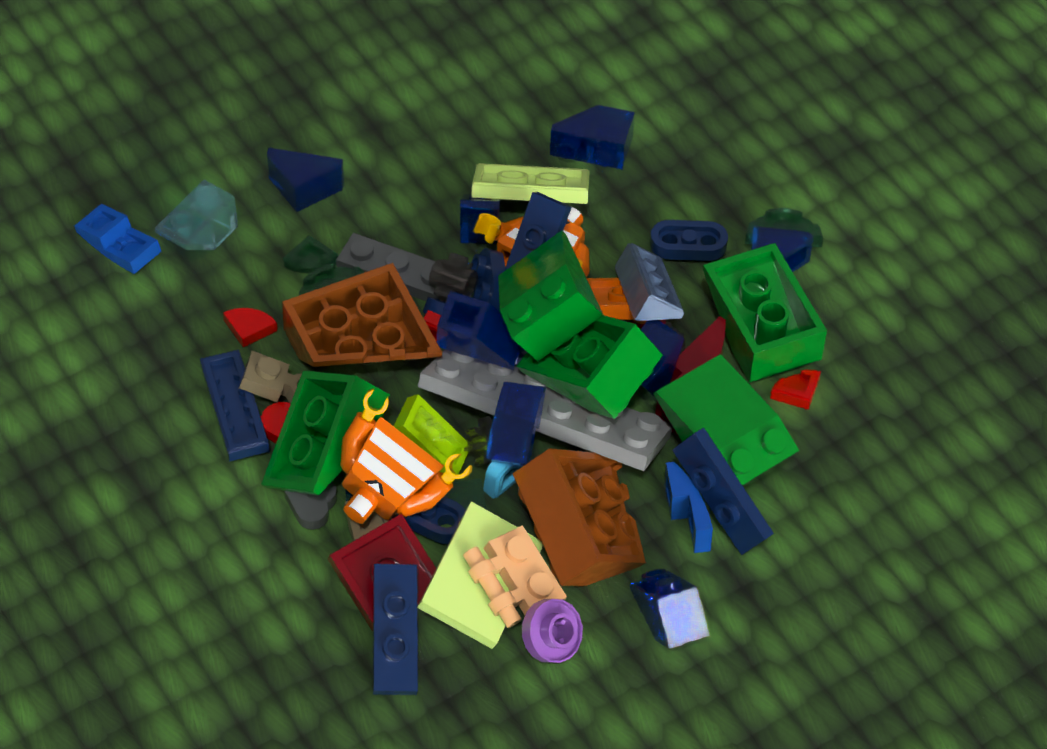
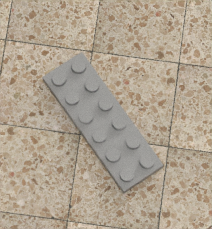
[418,344,673,471]

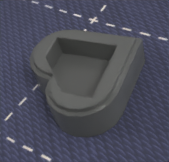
[284,482,337,530]

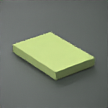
[472,163,590,204]
[417,501,543,649]

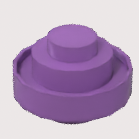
[522,599,583,663]

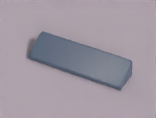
[615,243,684,321]

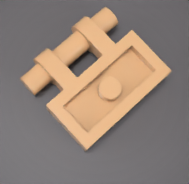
[463,525,567,628]

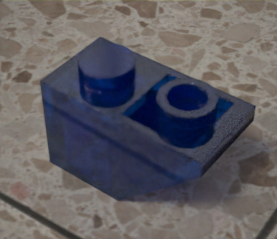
[550,105,635,170]
[437,291,522,370]
[630,569,709,649]

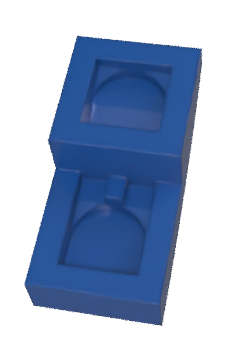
[74,204,161,274]
[664,462,713,553]

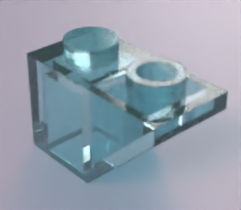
[155,180,238,250]

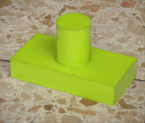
[394,394,472,474]

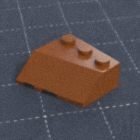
[282,263,442,367]
[513,448,646,586]

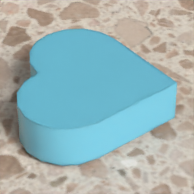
[483,451,528,499]

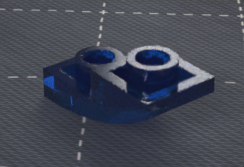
[486,382,546,466]

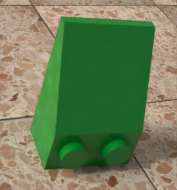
[498,230,603,361]
[703,243,827,383]
[516,315,663,419]
[653,354,800,485]
[261,371,390,495]

